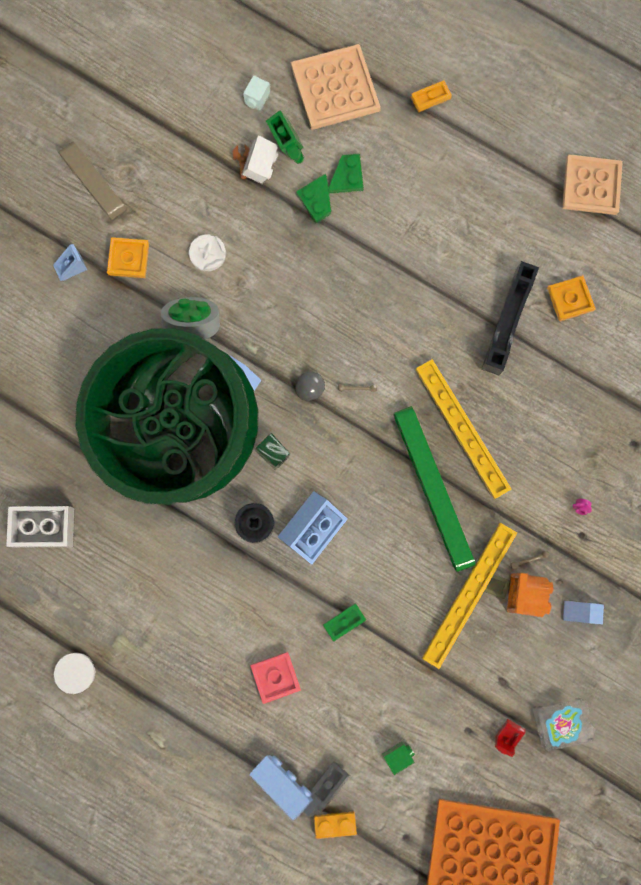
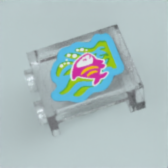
[533,698,595,751]

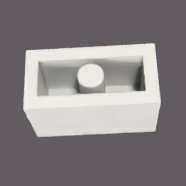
[242,135,278,184]

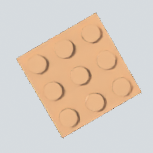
[562,155,622,215]

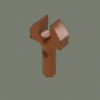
[233,144,250,179]

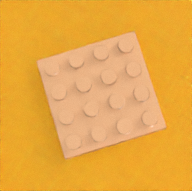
[291,44,381,130]

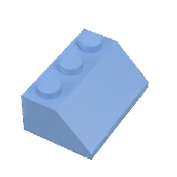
[278,491,347,564]

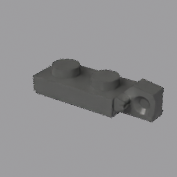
[303,762,350,817]

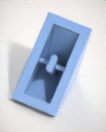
[53,244,88,281]
[563,601,604,624]

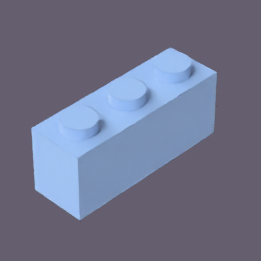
[249,755,313,820]

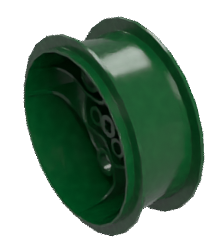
[75,328,259,505]

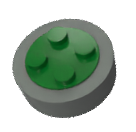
[161,297,220,339]

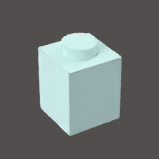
[243,75,270,110]

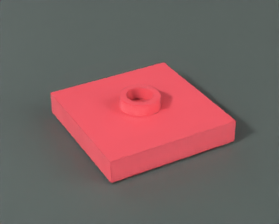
[250,652,301,704]

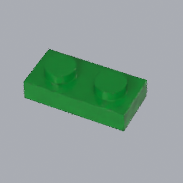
[323,603,366,642]

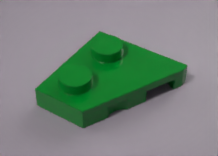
[328,154,364,194]
[296,174,331,223]

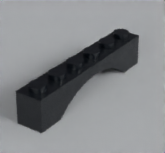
[481,261,539,376]

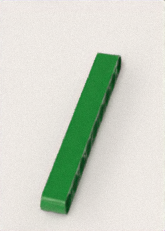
[393,406,475,572]

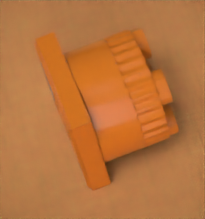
[506,573,554,617]

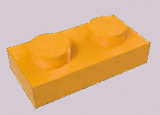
[411,80,452,112]
[314,812,357,839]

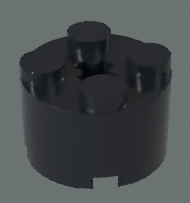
[235,503,275,544]

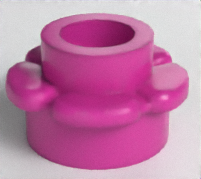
[573,498,592,515]

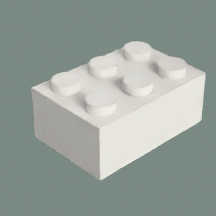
[7,506,74,548]

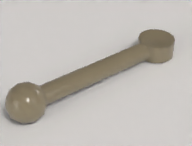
[338,384,377,392]
[510,551,549,570]

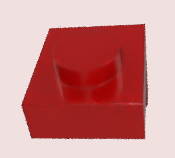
[495,719,525,757]

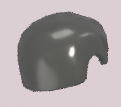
[295,372,325,402]

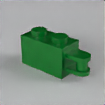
[265,110,304,164]

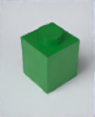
[382,741,415,775]

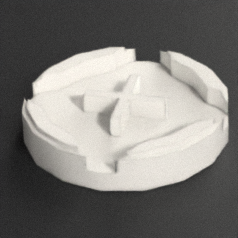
[189,234,226,272]
[54,653,96,694]

